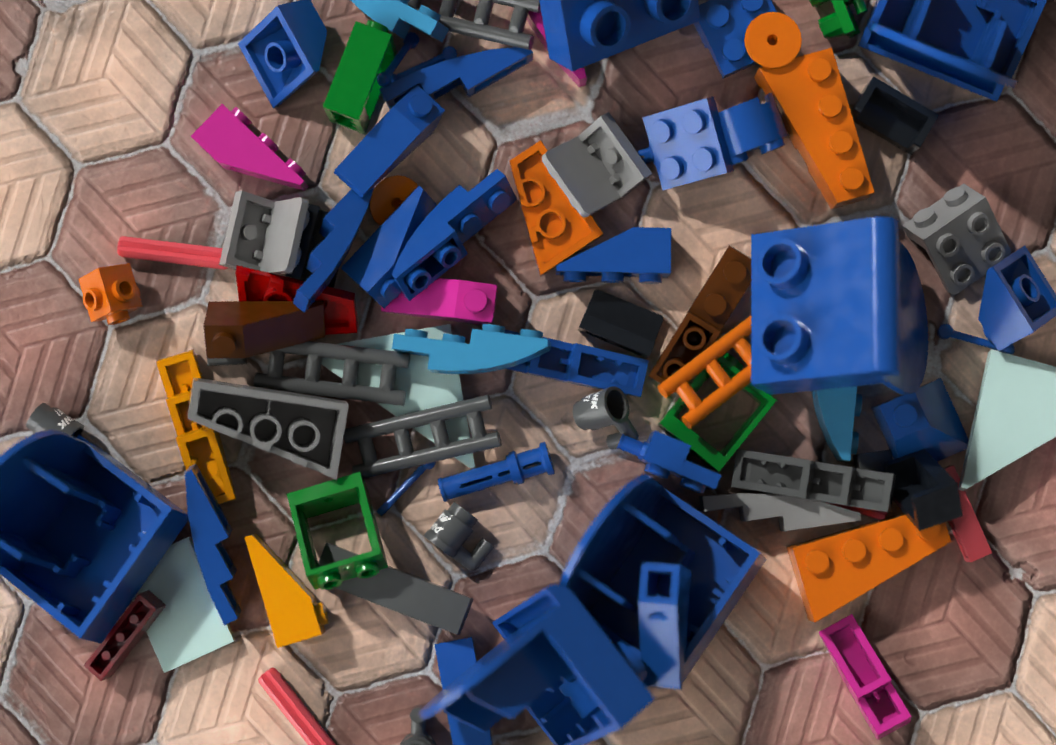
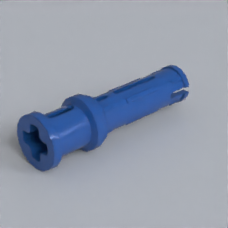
[438,442,555,502]

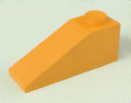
[245,534,329,648]

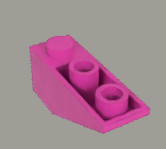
[191,104,308,191]

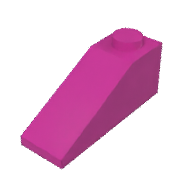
[381,278,498,325]

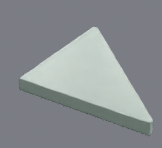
[321,324,475,468]
[958,349,1056,491]

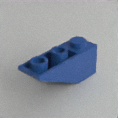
[556,227,671,284]
[638,562,692,689]

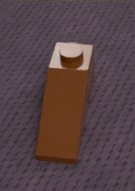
[204,301,326,359]

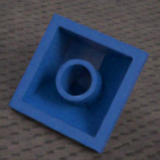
[238,0,327,108]
[978,246,1056,352]
[871,378,969,462]

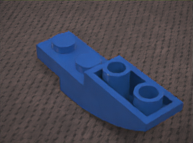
[392,169,517,301]

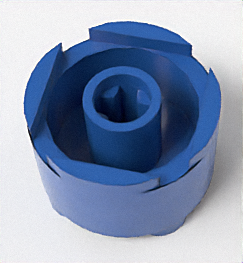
[718,93,788,166]

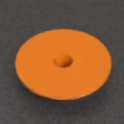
[744,12,802,68]
[370,175,418,226]

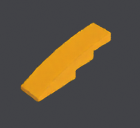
[156,349,236,504]

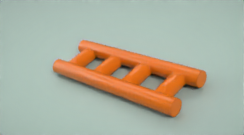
[657,315,751,429]

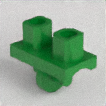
[809,0,868,39]

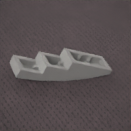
[699,493,861,531]

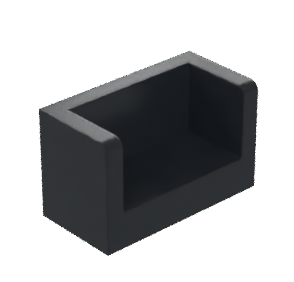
[851,77,939,155]
[883,449,963,531]

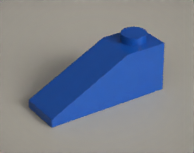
[334,85,445,198]
[341,186,437,308]

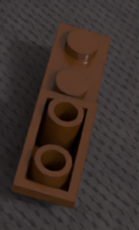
[649,245,751,393]

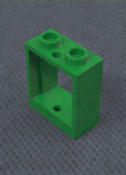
[323,20,397,134]
[657,353,777,472]
[287,472,388,590]

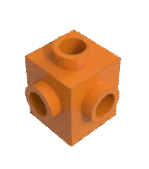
[78,263,143,325]

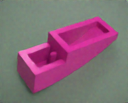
[819,614,912,740]

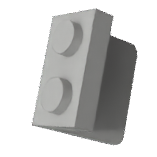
[541,112,652,217]
[902,184,1011,295]
[219,191,309,275]

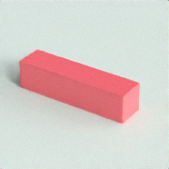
[944,465,992,562]

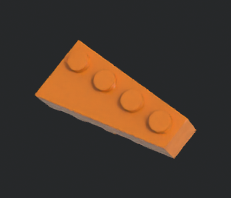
[754,47,875,209]
[786,513,951,623]

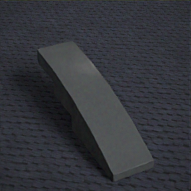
[731,449,896,513]
[318,543,473,635]

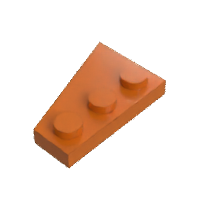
[509,140,604,277]

